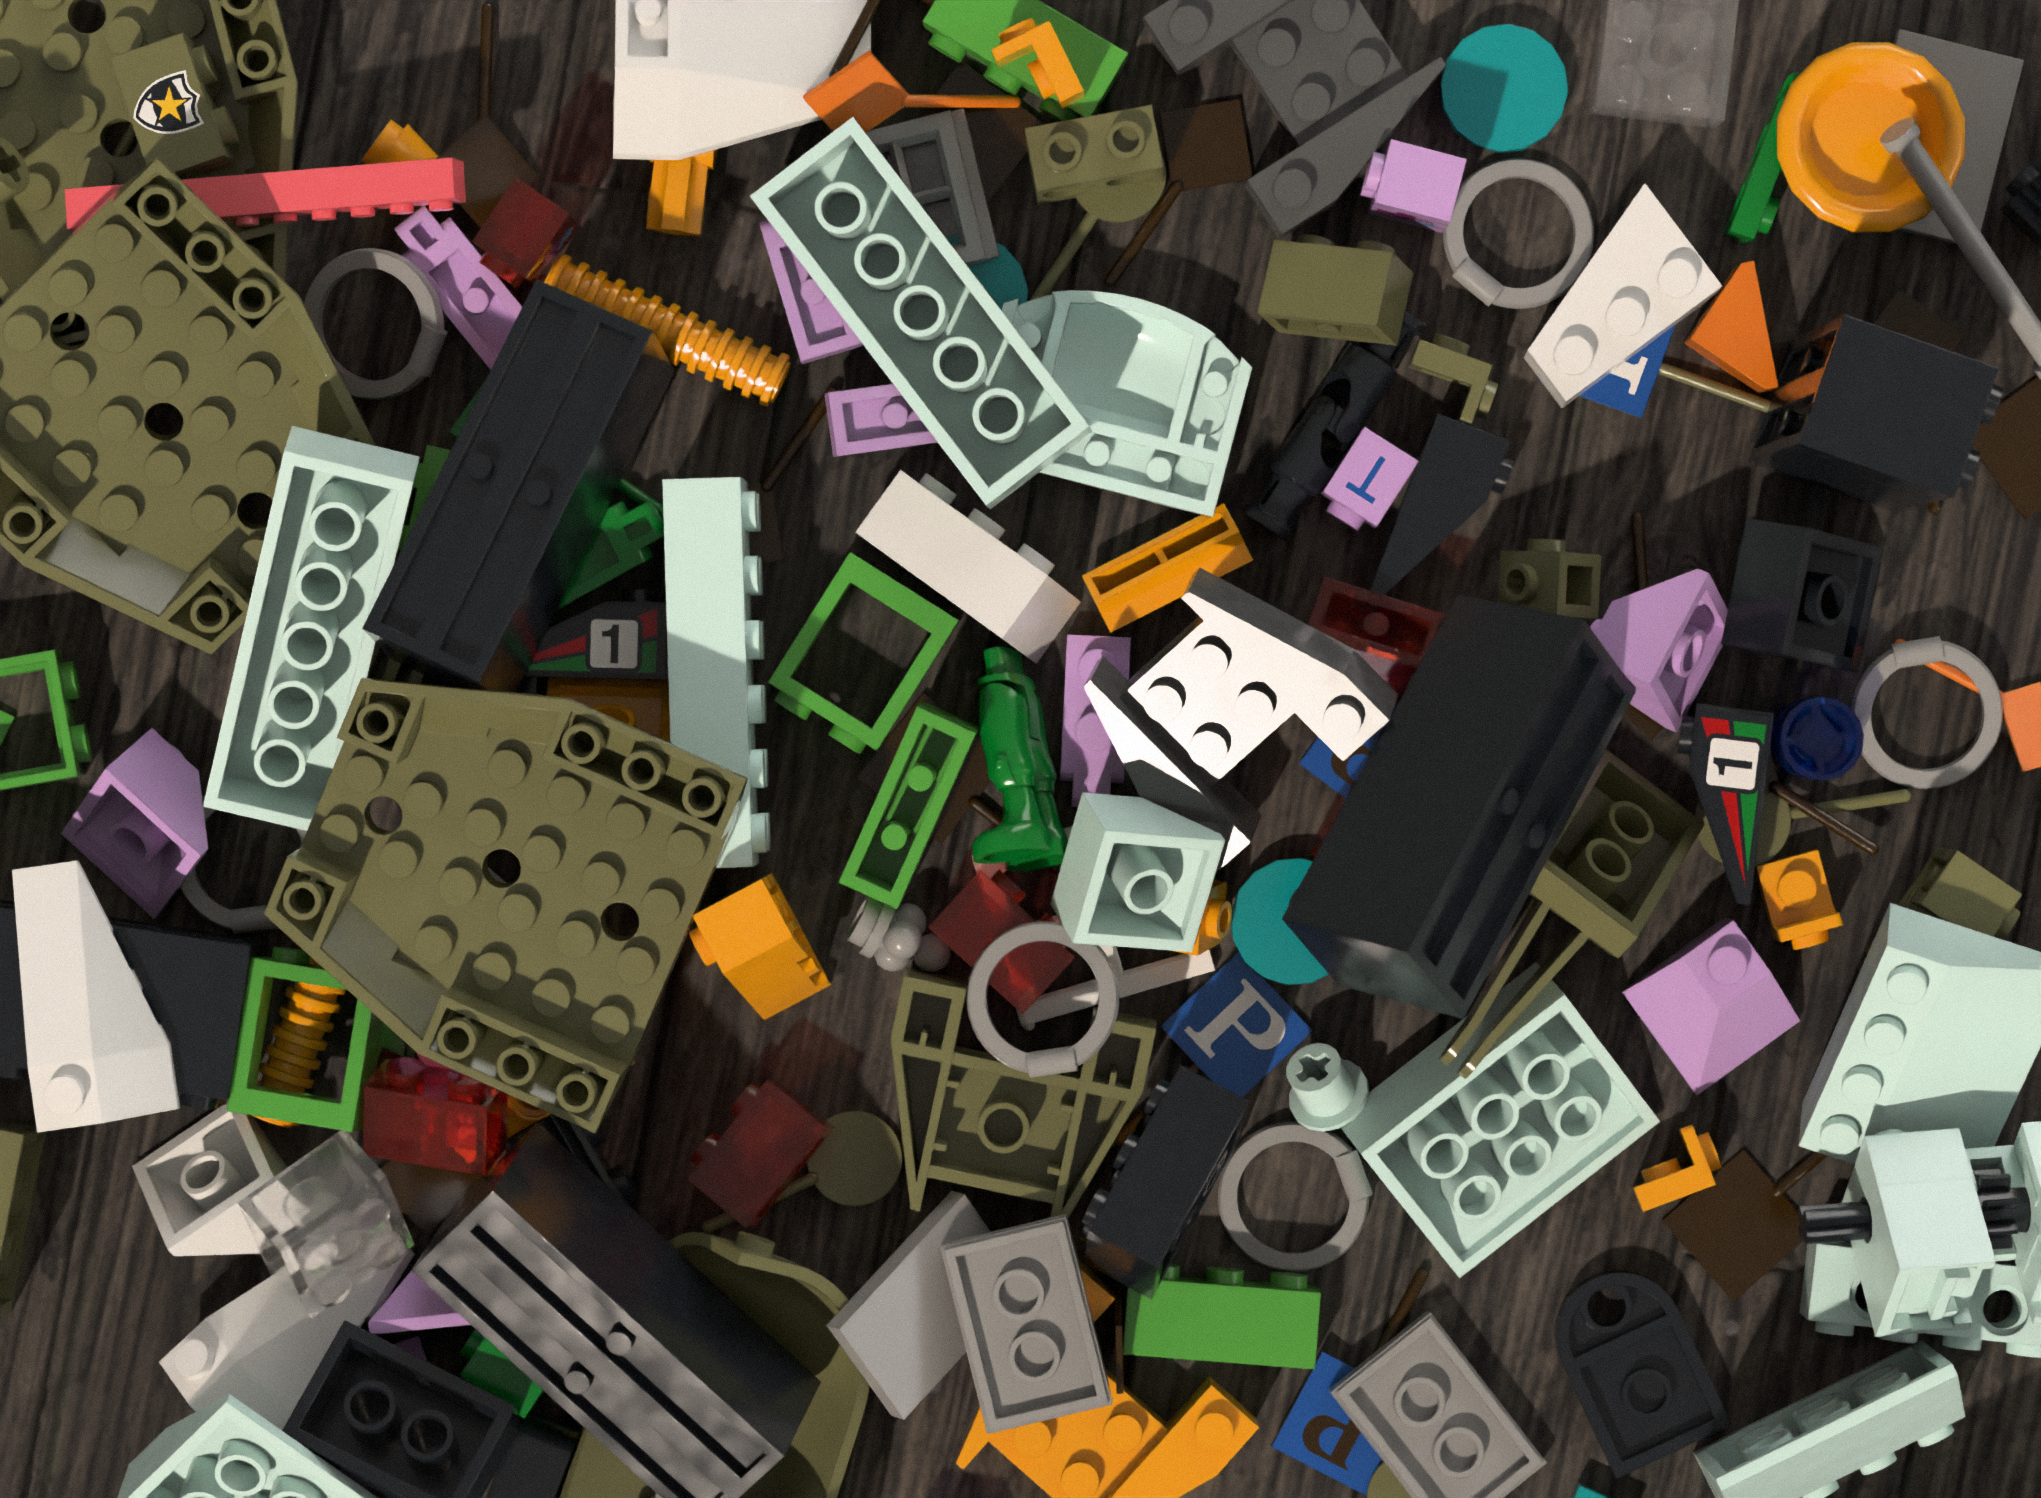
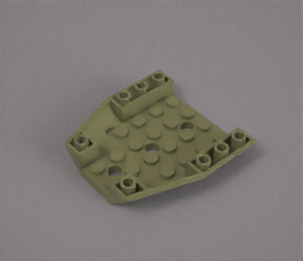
[0,0,298,346]
[0,157,377,654]
[264,678,748,1133]

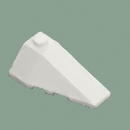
[12,860,180,1133]
[159,1208,415,1430]

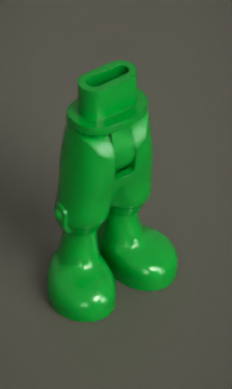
[972,647,1068,872]

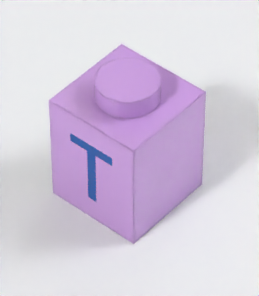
[1320,427,1419,531]

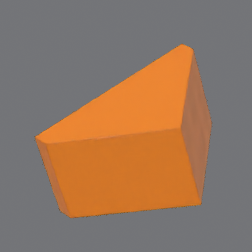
[1683,261,1778,393]

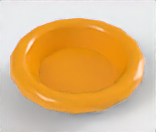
[1777,42,1965,232]

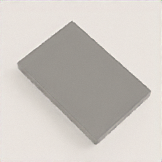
[1893,29,2024,244]
[826,1191,990,1420]
[940,1214,1113,1434]
[1328,1311,1547,1498]

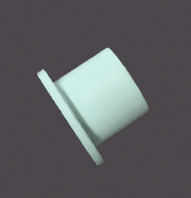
[1286,1043,1369,1132]

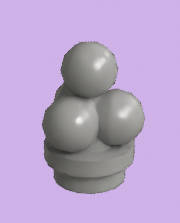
[846,896,951,972]

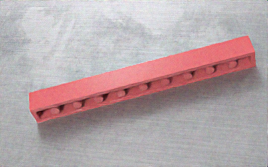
[65,157,466,231]

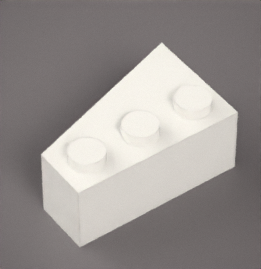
[1524,183,1722,408]
[856,470,1081,664]

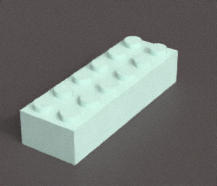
[750,117,1092,510]
[203,426,420,831]
[662,477,771,868]

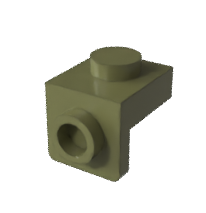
[1408,333,1498,426]

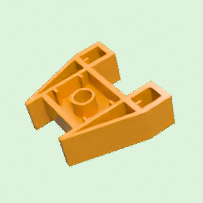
[956,1259,1259,1498]

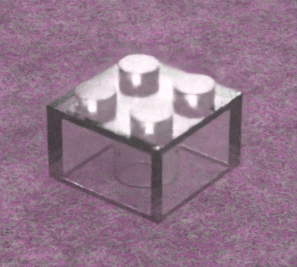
[1589,0,1739,128]
[238,1130,414,1319]

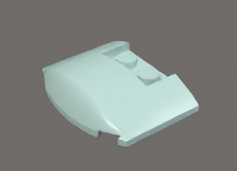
[1002,290,1252,517]

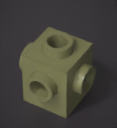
[1498,539,1601,619]

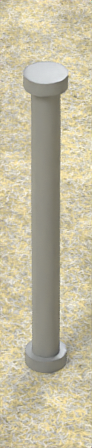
[1880,118,2041,380]

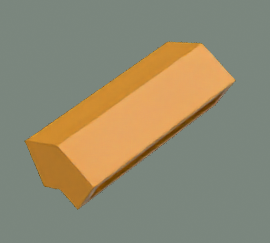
[1082,503,1253,633]

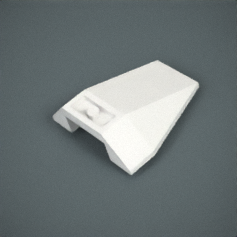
[613,0,871,160]

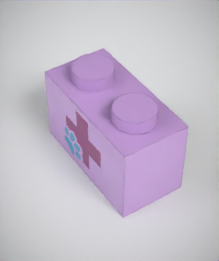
[1360,139,1467,233]

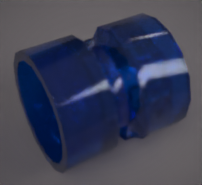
[1770,697,1864,781]

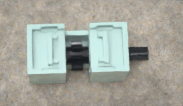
[1797,1121,2041,1337]

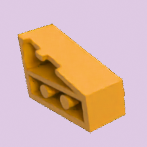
[689,873,831,1020]

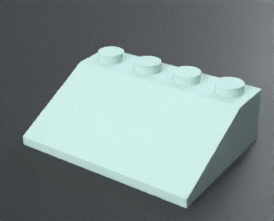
[1799,903,2041,1164]
[1341,962,1660,1278]
[1693,1340,1965,1498]
[117,1394,377,1498]

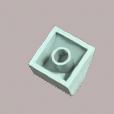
[1050,792,1225,952]

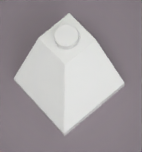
[132,1102,312,1256]

